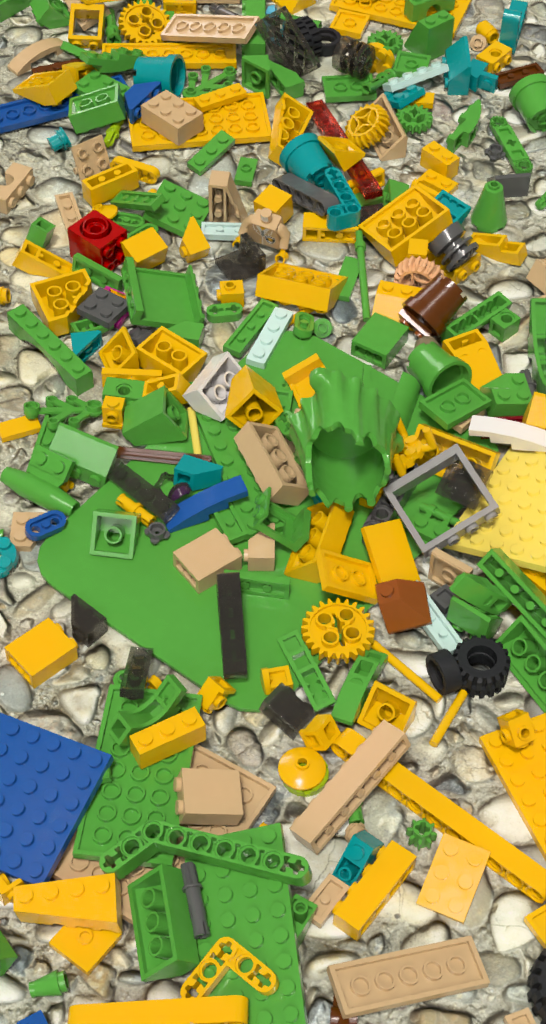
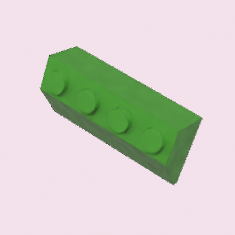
[495,615,546,713]
[127,864,200,982]

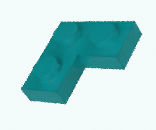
[384,85,426,109]

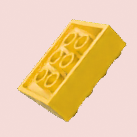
[358,184,453,267]
[255,262,348,314]

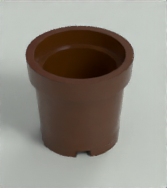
[402,273,468,339]

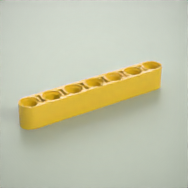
[67,995,249,1024]

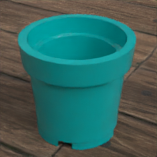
[133,54,186,98]
[279,133,334,190]

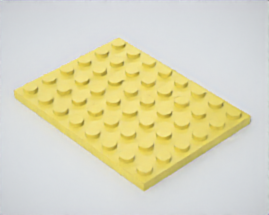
[444,447,546,573]

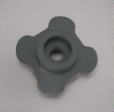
[485,144,506,160]
[144,522,170,544]

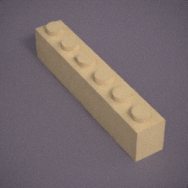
[289,720,411,855]

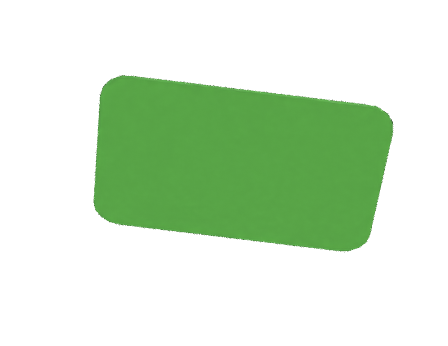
[37,331,499,712]

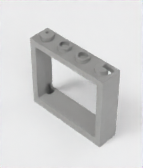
[383,443,500,558]

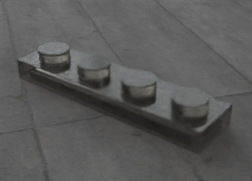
[108,462,180,524]
[120,646,154,700]

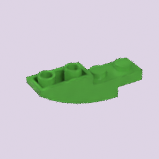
[79,47,146,73]
[446,99,481,153]
[449,572,513,616]
[331,649,388,726]

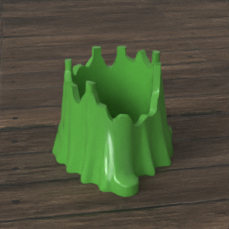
[289,367,404,512]

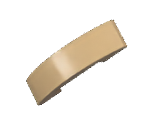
[7,38,64,76]

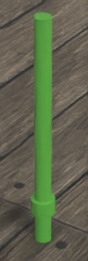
[354,230,370,322]

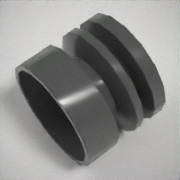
[428,221,479,272]

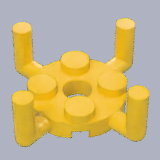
[392,417,437,477]

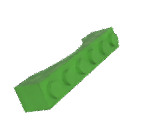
[7,304,94,396]

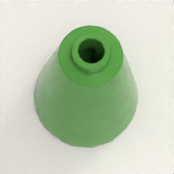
[470,180,507,233]

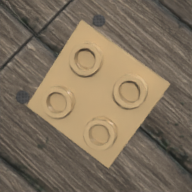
[70,134,110,181]

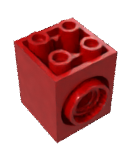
[67,209,127,271]

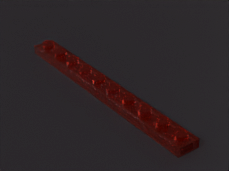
[306,99,383,200]

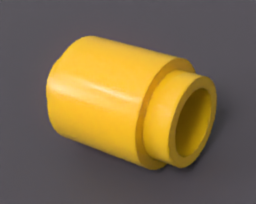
[476,20,499,44]

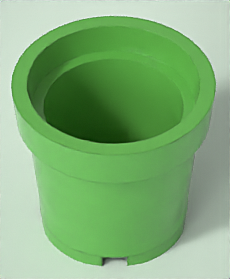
[509,74,546,133]
[407,341,472,397]

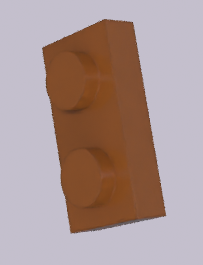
[398,307,433,339]

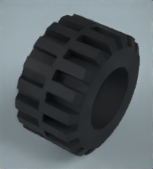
[283,16,322,63]
[453,635,511,698]

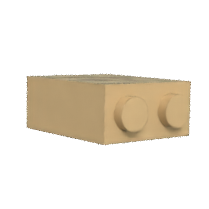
[173,528,243,594]
[173,768,244,826]

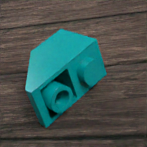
[173,454,223,491]
[332,830,384,886]

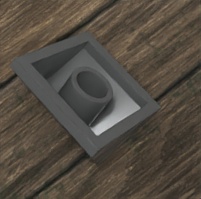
[487,173,531,198]

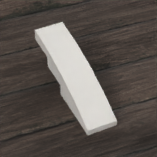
[468,415,546,452]

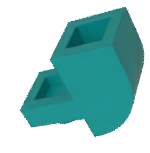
[469,58,499,93]

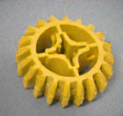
[344,103,391,150]

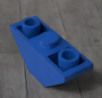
[124,81,162,124]

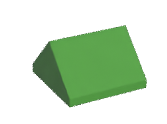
[242,54,271,99]

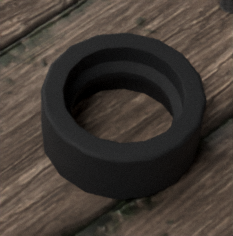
[318,27,341,57]
[426,648,462,695]

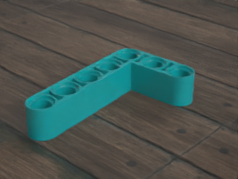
[499,0,528,55]

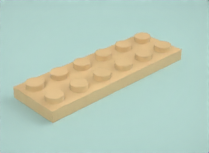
[160,13,261,44]
[326,935,490,1019]

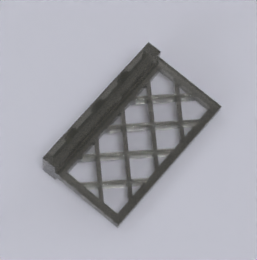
[255,6,321,77]

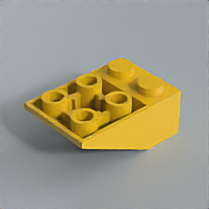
[442,329,502,390]

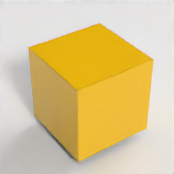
[253,184,294,224]

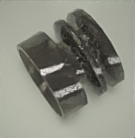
[332,36,375,80]

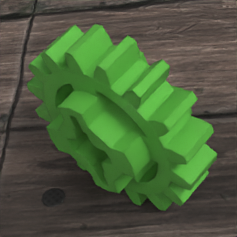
[367,30,403,54]
[396,104,433,134]

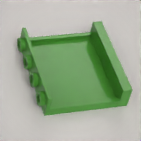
[121,256,205,328]

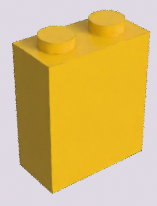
[4,617,78,689]

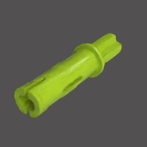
[104,113,127,148]

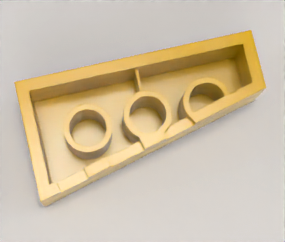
[268,92,314,167]
[13,873,123,933]

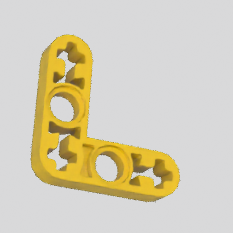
[180,937,279,998]

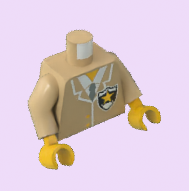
[232,208,290,263]

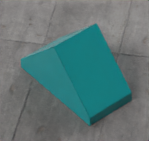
[70,330,103,363]

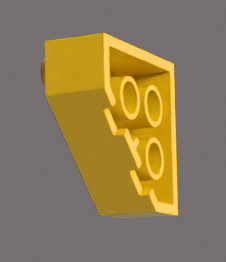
[30,268,92,337]

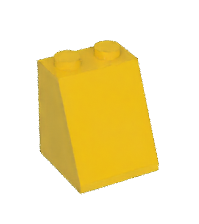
[225,365,283,429]

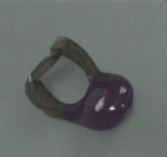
[153,472,192,504]

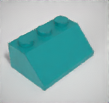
[441,36,472,95]

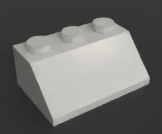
[182,351,242,422]

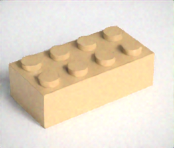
[234,421,309,506]

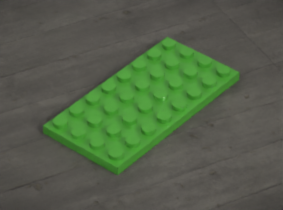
[72,684,203,868]
[185,823,308,1024]

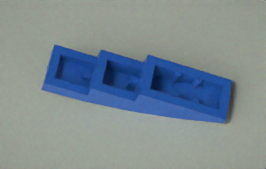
[161,475,248,533]

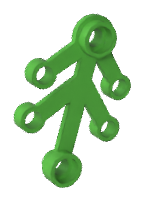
[182,65,236,98]
[23,395,102,430]

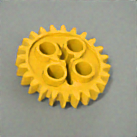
[118,0,170,43]
[301,598,375,665]

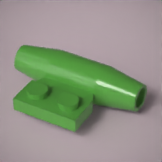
[0,444,80,517]

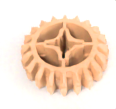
[394,256,445,288]

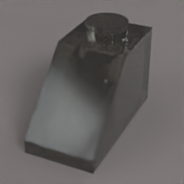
[71,594,108,648]

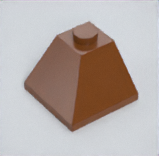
[375,579,432,635]

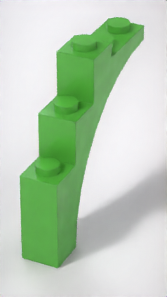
[528,298,546,394]

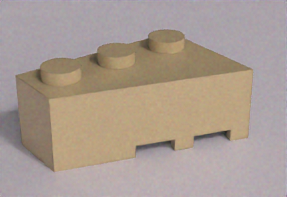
[208,170,248,223]

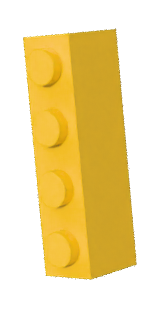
[332,840,417,942]

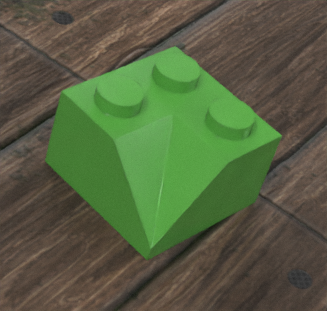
[480,373,532,417]

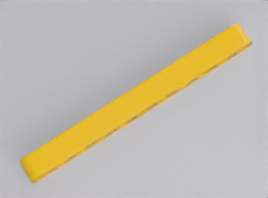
[330,728,546,904]

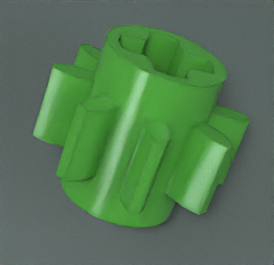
[406,818,437,851]

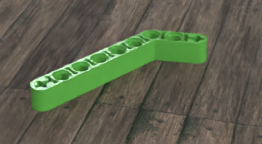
[99,820,313,887]

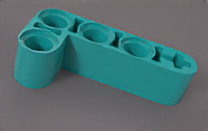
[324,167,361,231]

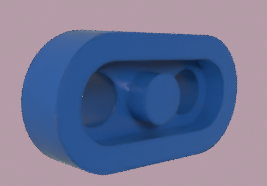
[25,510,66,541]

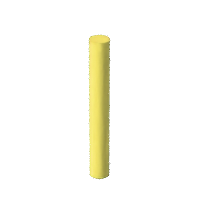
[187,406,202,454]

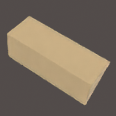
[373,93,408,161]

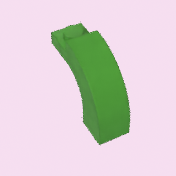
[106,674,188,746]

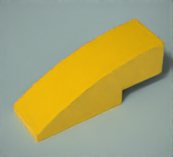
[468,232,528,266]

